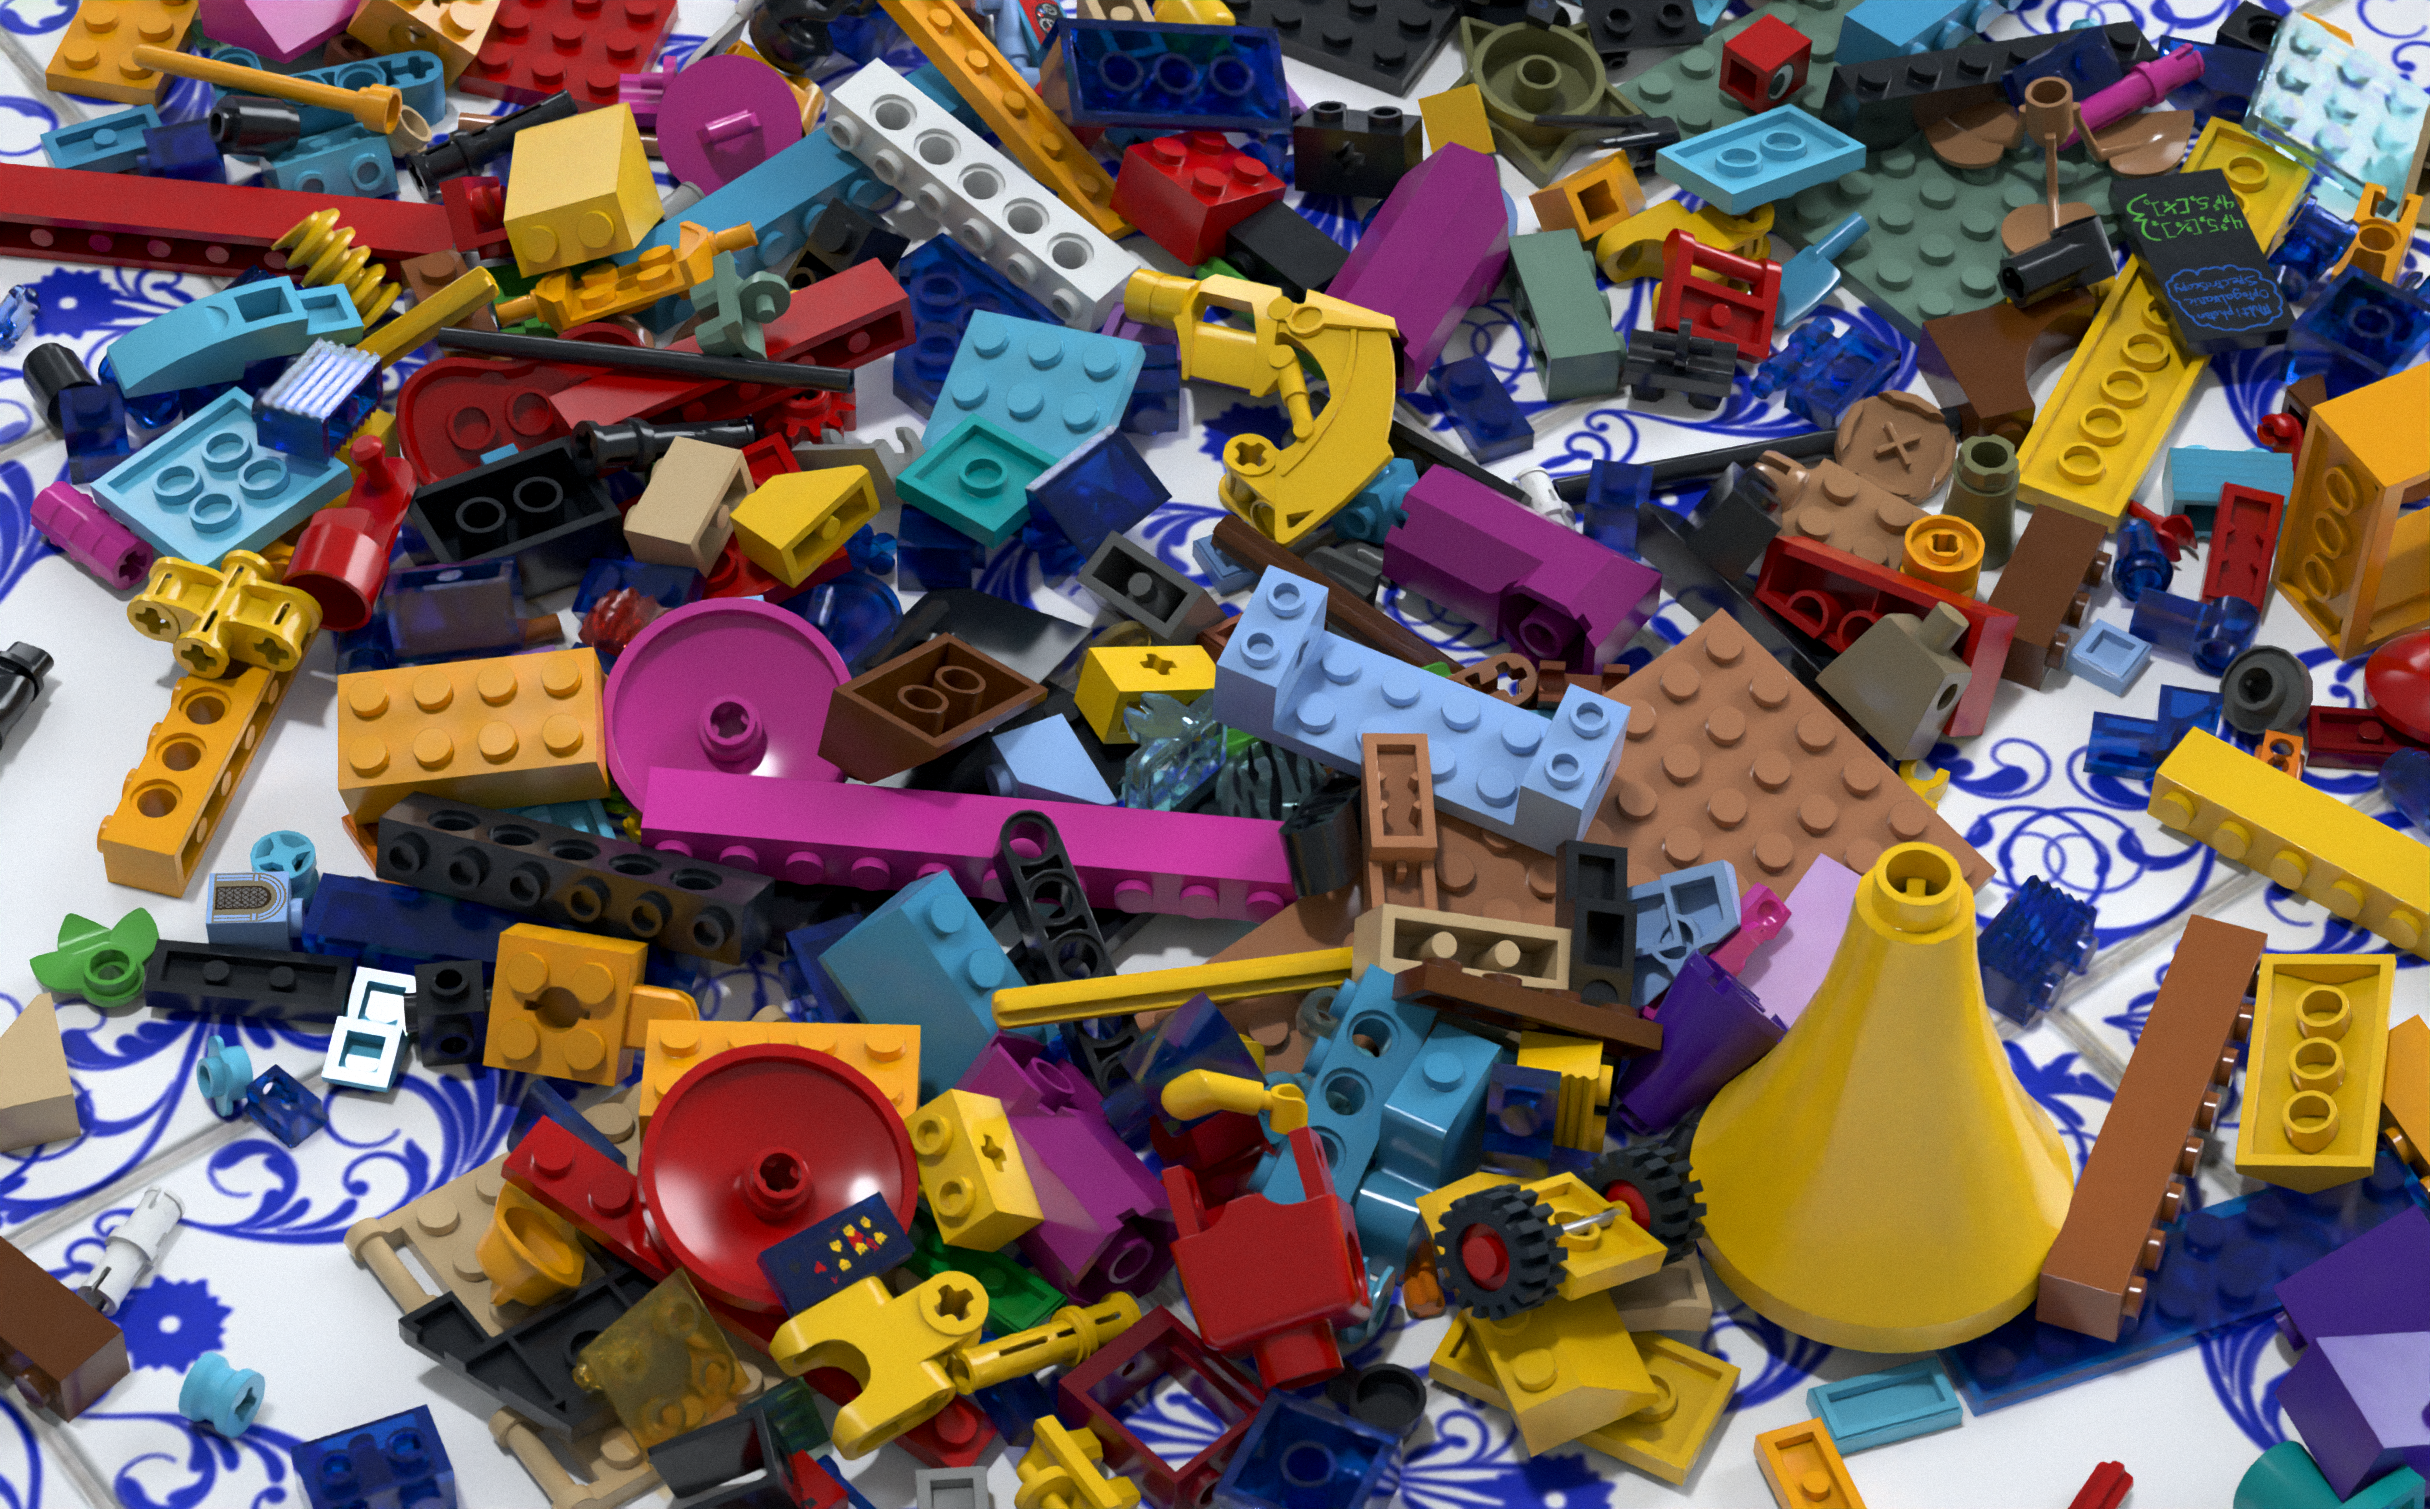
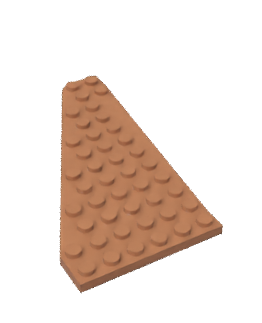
[1134,608,1997,1083]

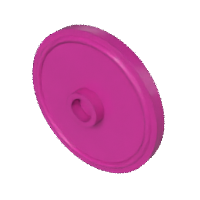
[656,55,802,197]

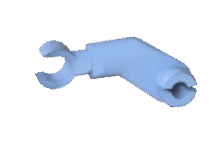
[975,0,1043,90]

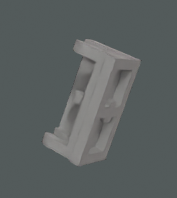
[791,427,926,505]

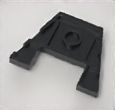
[398,1227,691,1444]

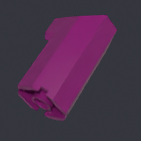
[1324,141,1509,395]
[1382,464,1663,675]
[952,1029,1180,1309]

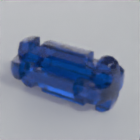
[0,284,41,352]

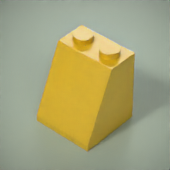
[503,102,665,278]

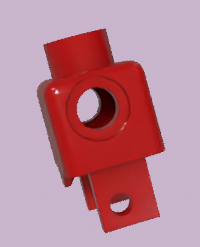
[1161,1125,1373,1394]

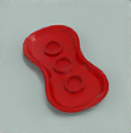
[396,322,647,487]

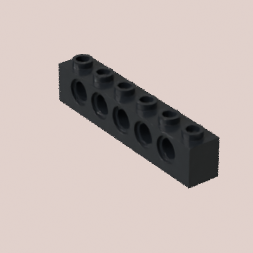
[376,791,776,967]

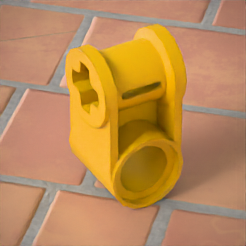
[1218,433,1305,544]

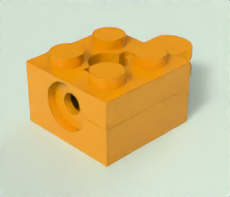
[346,0,500,92]
[483,923,700,1087]

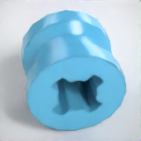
[250,830,320,908]
[178,1351,265,1439]

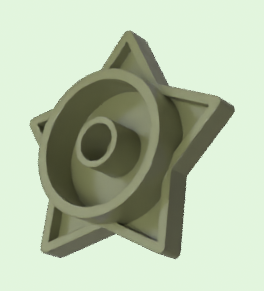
[1447,16,1646,189]

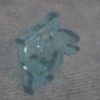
[1122,688,1227,811]

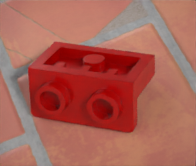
[439,176,515,261]

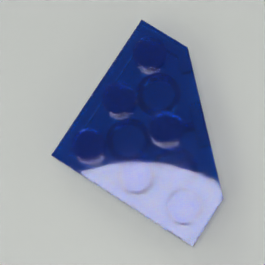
[893,232,1065,421]

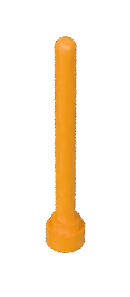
[132,45,402,134]

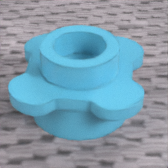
[196,1035,253,1116]

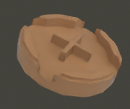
[1834,390,1957,505]

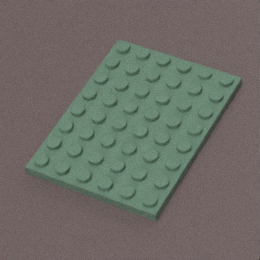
[1616,0,2132,347]

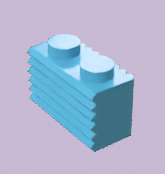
[2161,445,2294,541]

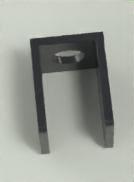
[647,1405,806,1509]

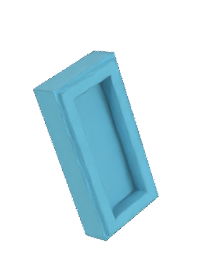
[1806,1356,1964,1456]

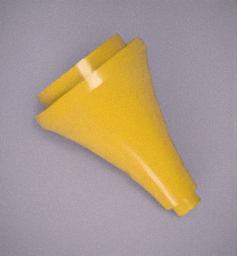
[1688,842,2074,1353]

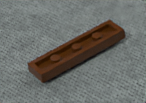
[1391,957,1664,1061]

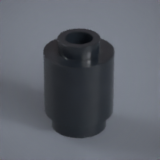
[207,95,300,157]
[22,342,104,430]

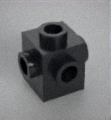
[403,959,493,1067]

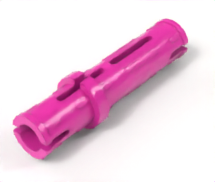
[2056,43,2205,151]

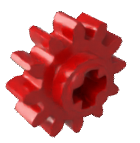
[751,387,857,456]

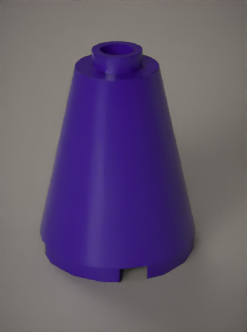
[1614,948,1790,1137]

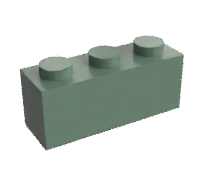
[1502,228,1627,402]

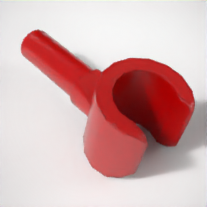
[2126,499,2198,562]

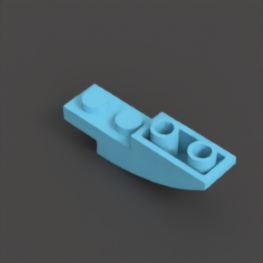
[106,275,364,399]

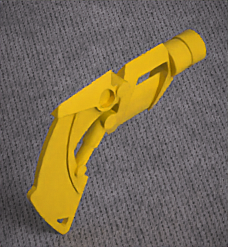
[1124,269,1400,548]

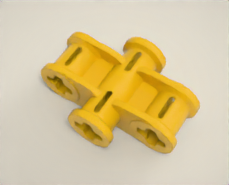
[126,549,323,679]

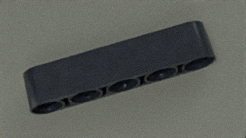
[992,809,1157,1126]

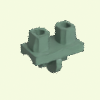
[690,250,791,360]

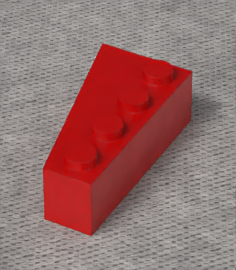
[1753,536,2019,737]

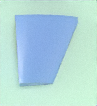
[1627,860,1741,1011]

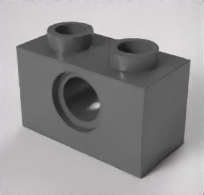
[1075,529,1228,646]

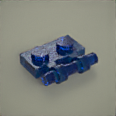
[1749,315,1902,429]

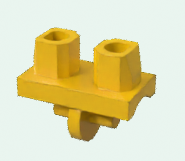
[1014,1415,1141,1509]

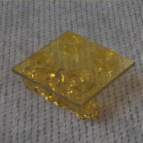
[572,1268,751,1468]

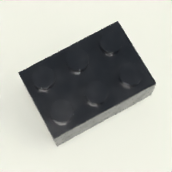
[401,435,625,623]

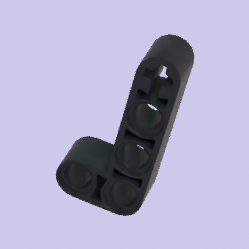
[1278,769,1363,897]

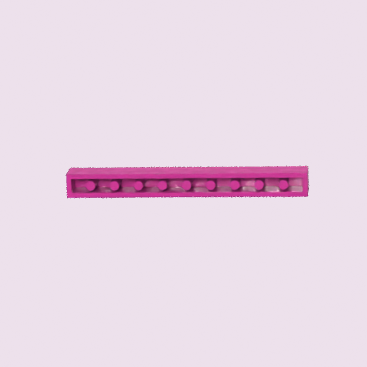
[641,766,1299,924]

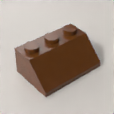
[817,632,1049,785]

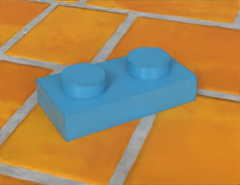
[39,103,172,173]

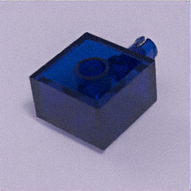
[2277,263,2430,401]

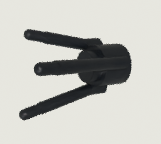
[1533,113,1681,180]

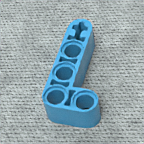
[209,47,447,162]

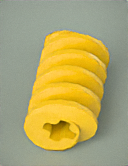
[270,208,402,332]

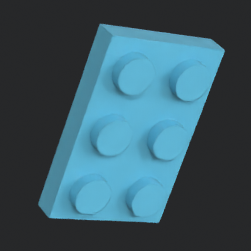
[1655,104,1866,216]

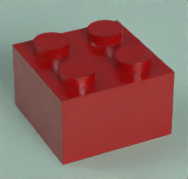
[1109,126,1288,267]

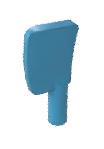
[1749,212,1870,330]

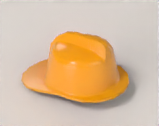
[475,1181,587,1307]

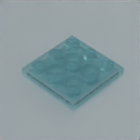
[2241,9,2430,218]

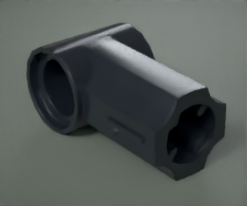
[1997,215,2119,308]

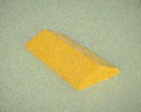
[2234,954,2397,1194]

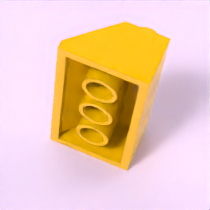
[1415,1172,1660,1457]

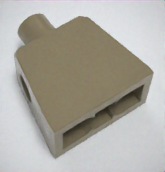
[1815,602,1972,760]

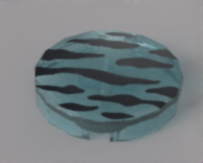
[1216,740,1327,821]

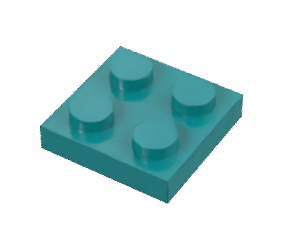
[896,413,1071,550]

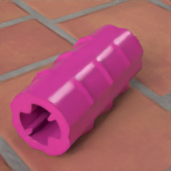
[30,481,154,590]

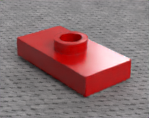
[2198,482,2285,617]

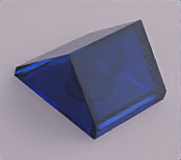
[1024,424,1173,590]

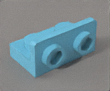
[258,122,399,198]

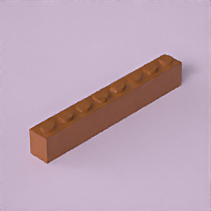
[2035,914,2268,1342]

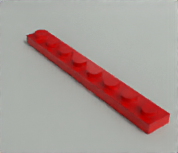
[500,1115,1002,1469]

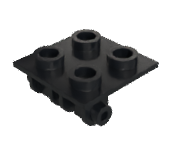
[1581,0,1704,70]

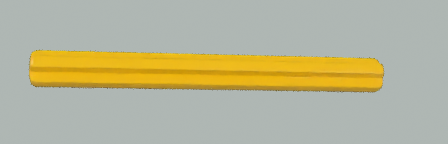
[991,946,1353,1030]

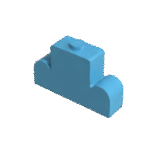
[1350,1021,1518,1286]

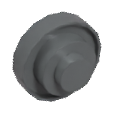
[2219,645,2313,740]

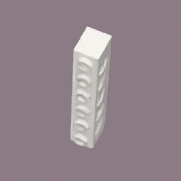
[824,57,1142,333]

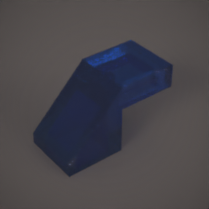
[2083,684,2224,781]

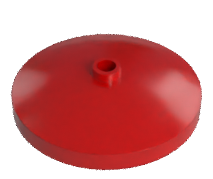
[637,1043,919,1315]

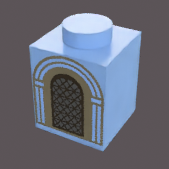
[206,871,306,952]

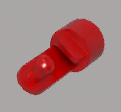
[280,435,417,632]

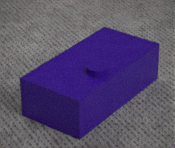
[2274,1331,2430,1503]

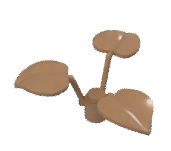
[1923,77,2194,255]

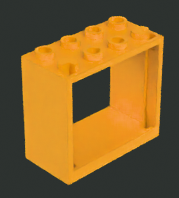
[2270,361,2430,662]

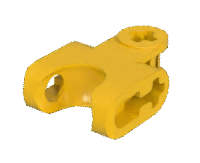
[1595,199,1775,323]
[768,1271,989,1461]

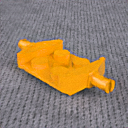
[495,221,758,336]

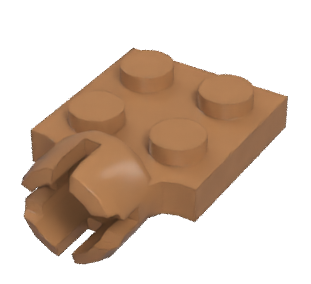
[1753,450,1931,571]

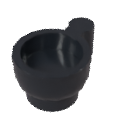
[1325,1358,1427,1451]

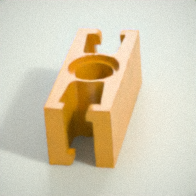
[2321,182,2424,333]

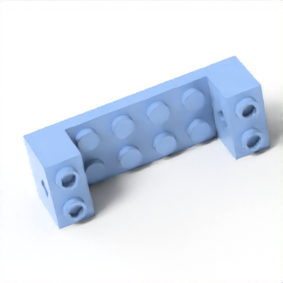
[1212,565,1631,857]

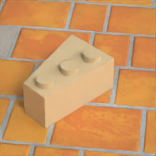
[1351,903,1571,1053]

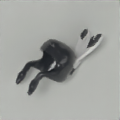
[680,0,878,76]

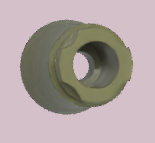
[1940,434,2020,572]

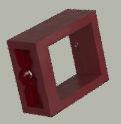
[1058,1304,1278,1509]

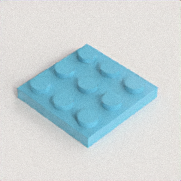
[921,309,1146,511]
[90,386,354,572]

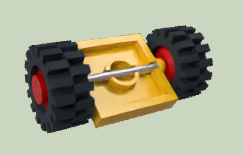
[1434,1141,1707,1321]

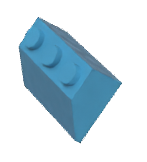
[817,869,1060,1107]

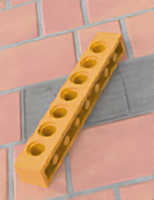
[97,491,351,898]

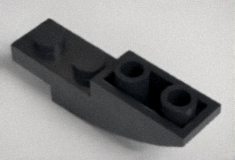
[1555,839,1637,1116]

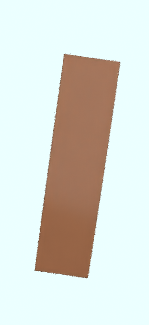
[1361,733,1438,913]

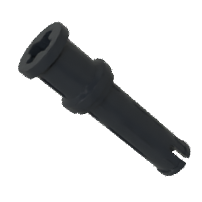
[404,89,579,200]
[570,417,755,476]

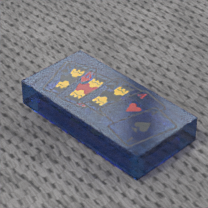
[756,1191,916,1319]

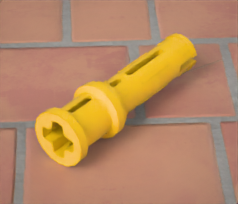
[947,1291,1142,1395]

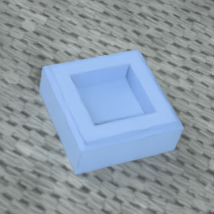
[2065,618,2153,697]

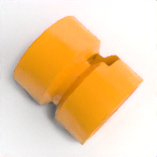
[1899,514,1985,600]

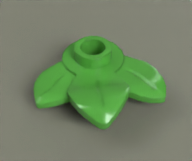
[29,907,160,1007]

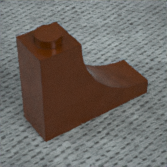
[1916,286,2096,452]

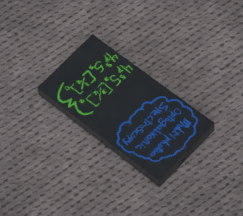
[2107,168,2300,358]

